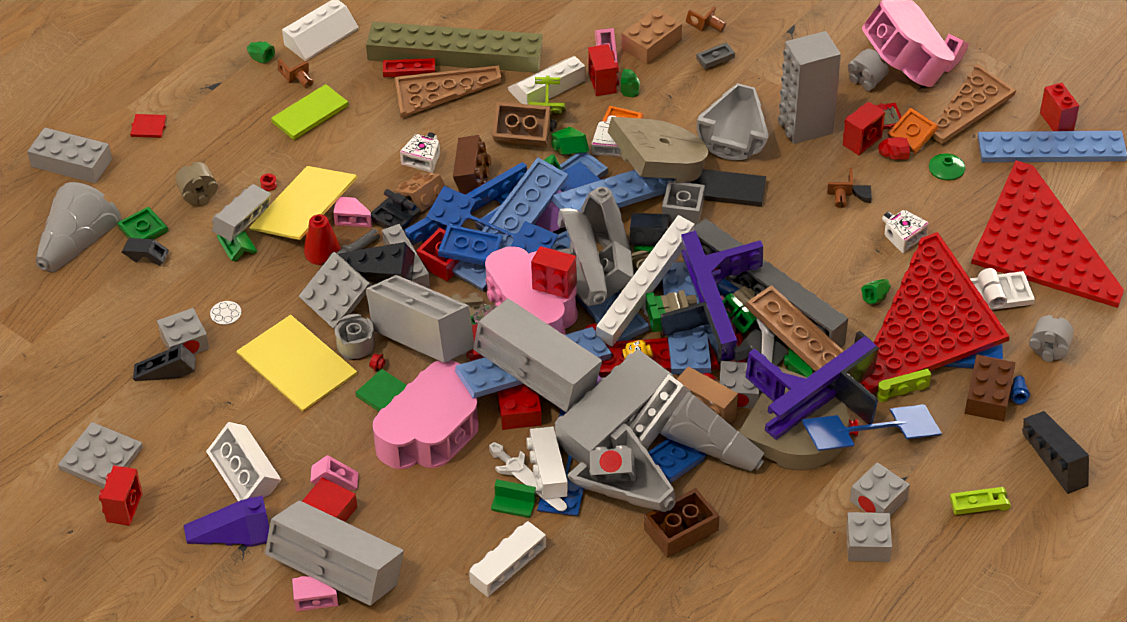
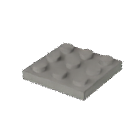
[299,252,373,329]
[58,422,143,488]

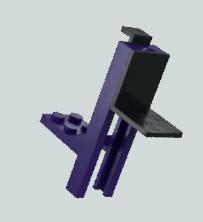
[661,230,763,364]
[745,331,879,440]

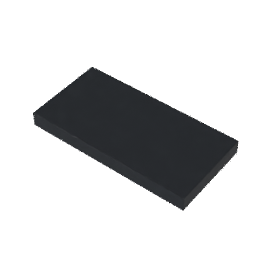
[691,169,766,207]

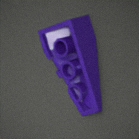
[184,495,269,547]

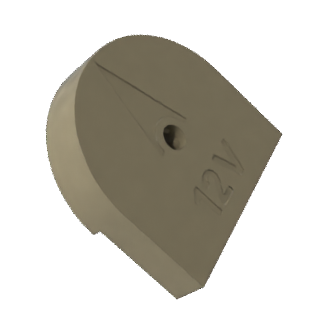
[607,117,708,183]
[739,366,849,470]

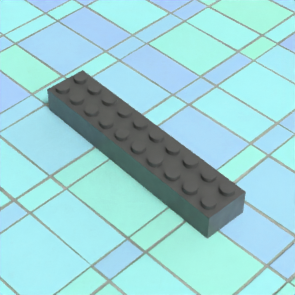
[694,219,848,348]

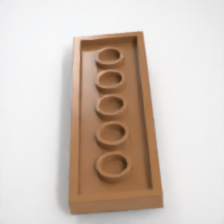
[745,285,844,371]

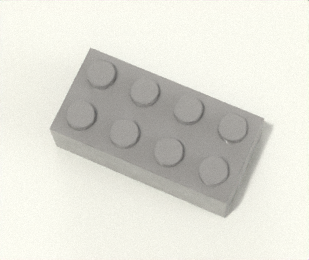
[27,127,112,183]

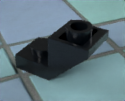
[121,238,169,266]

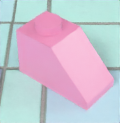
[594,28,617,62]
[945,34,969,73]
[333,197,372,228]
[310,455,358,490]
[292,576,338,611]

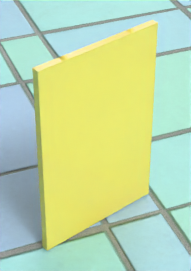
[249,166,358,240]
[237,315,357,412]

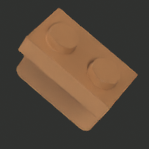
[395,172,445,212]

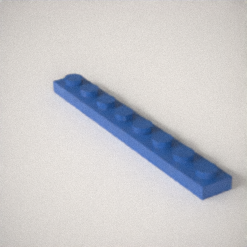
[405,162,527,246]

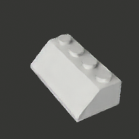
[282,0,359,61]
[508,56,585,104]
[206,422,281,501]

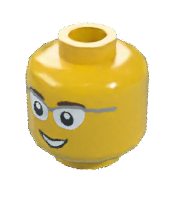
[623,340,653,359]

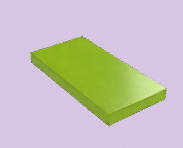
[271,84,349,140]

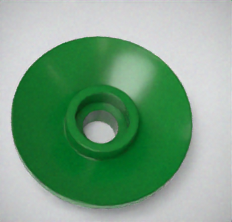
[929,153,965,181]

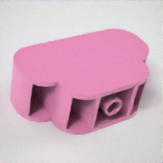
[862,0,955,87]
[485,247,578,335]
[373,360,478,469]

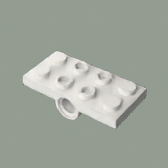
[970,268,1035,310]

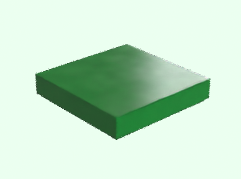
[117,206,169,239]
[355,369,407,412]

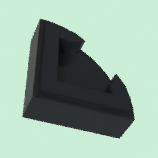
[852,185,872,203]

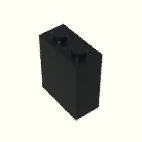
[630,213,669,246]

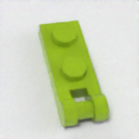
[877,369,931,402]
[949,487,1011,515]

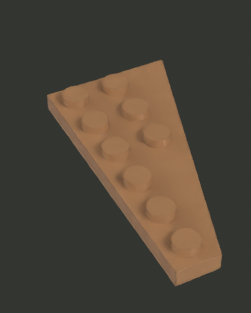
[931,63,1016,144]
[395,65,501,118]

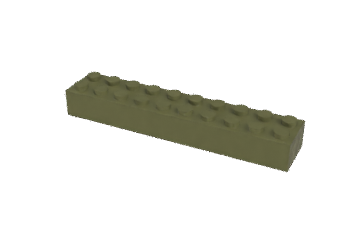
[366,22,543,73]

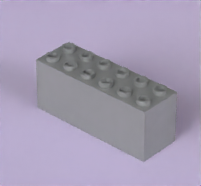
[778,31,841,144]
[366,275,474,362]
[473,298,602,412]
[555,349,673,470]
[265,500,404,606]

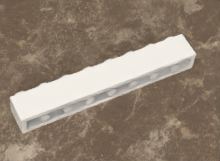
[596,215,694,347]

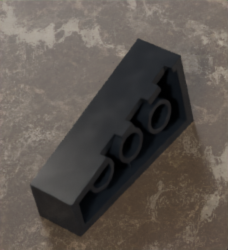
[338,242,415,283]
[1022,411,1089,494]

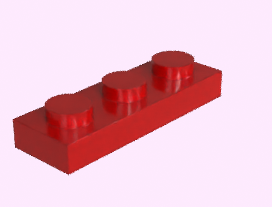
[383,58,435,77]

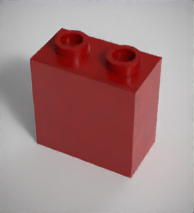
[1040,82,1079,131]
[302,477,357,522]

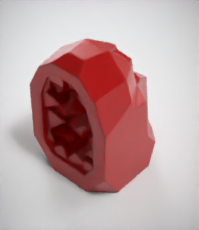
[878,137,910,160]

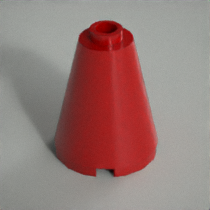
[303,214,341,265]

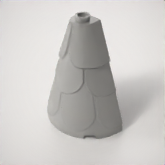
[697,83,769,160]
[36,182,122,272]
[581,187,632,254]
[556,208,607,306]
[660,391,764,472]
[568,423,675,512]

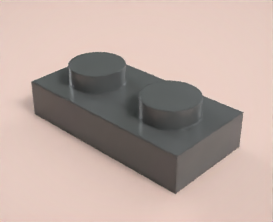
[696,43,735,69]

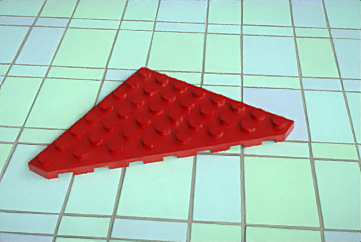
[971,160,1124,308]
[860,232,1009,393]

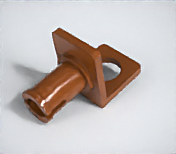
[686,6,726,32]
[278,59,314,88]
[827,168,853,208]

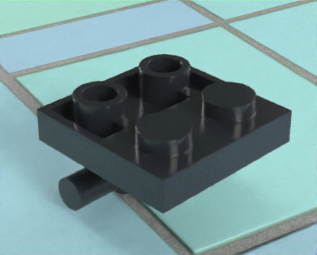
[371,189,421,230]

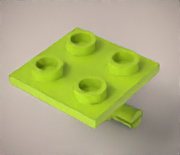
[529,75,566,114]

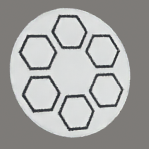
[210,301,241,324]

